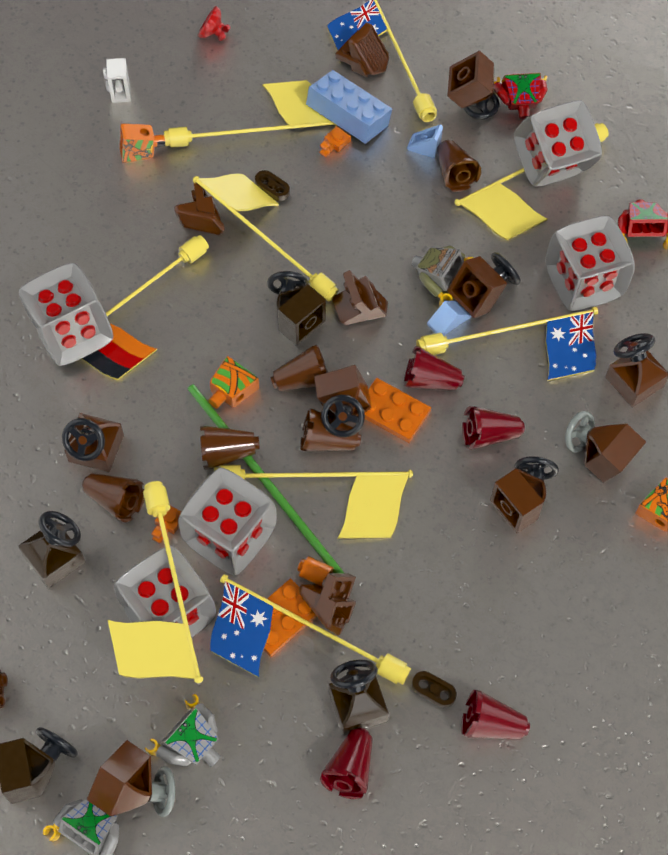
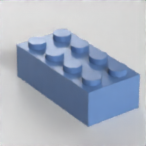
[306,70,392,144]

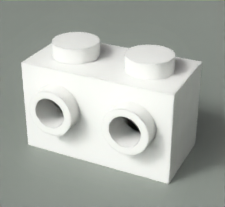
[103,58,131,103]

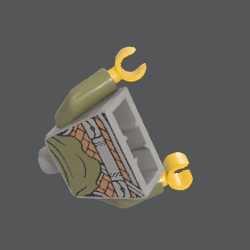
[412,246,474,306]

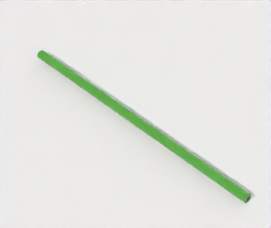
[188,384,344,573]

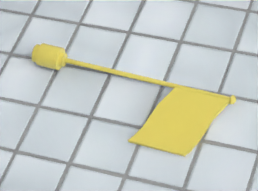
[164,80,337,148]
[455,123,609,240]
[193,174,339,302]
[214,465,413,539]
[108,481,203,683]

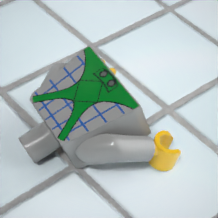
[145,694,221,767]
[43,798,119,855]

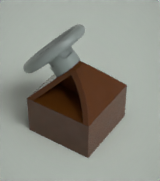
[565,411,646,483]
[87,740,175,817]

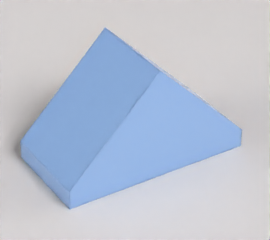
[407,124,443,158]
[427,301,472,336]

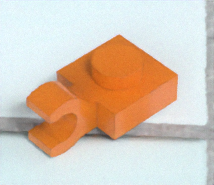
[319,126,351,157]
[151,505,182,544]

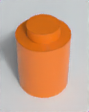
[297,556,334,587]

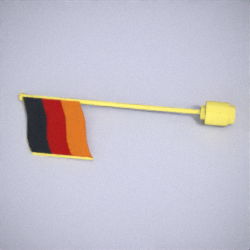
[82,235,209,380]

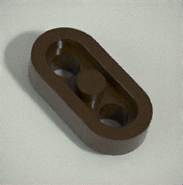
[255,170,290,201]
[412,671,457,708]

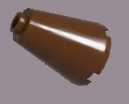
[437,140,481,192]
[270,345,328,391]
[300,408,362,452]
[200,426,260,470]
[82,473,145,523]

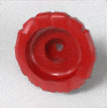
[198,6,230,41]

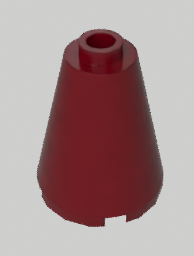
[404,346,465,390]
[462,406,525,449]
[461,690,530,740]
[320,728,373,799]

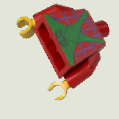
[493,73,548,120]
[618,199,668,250]

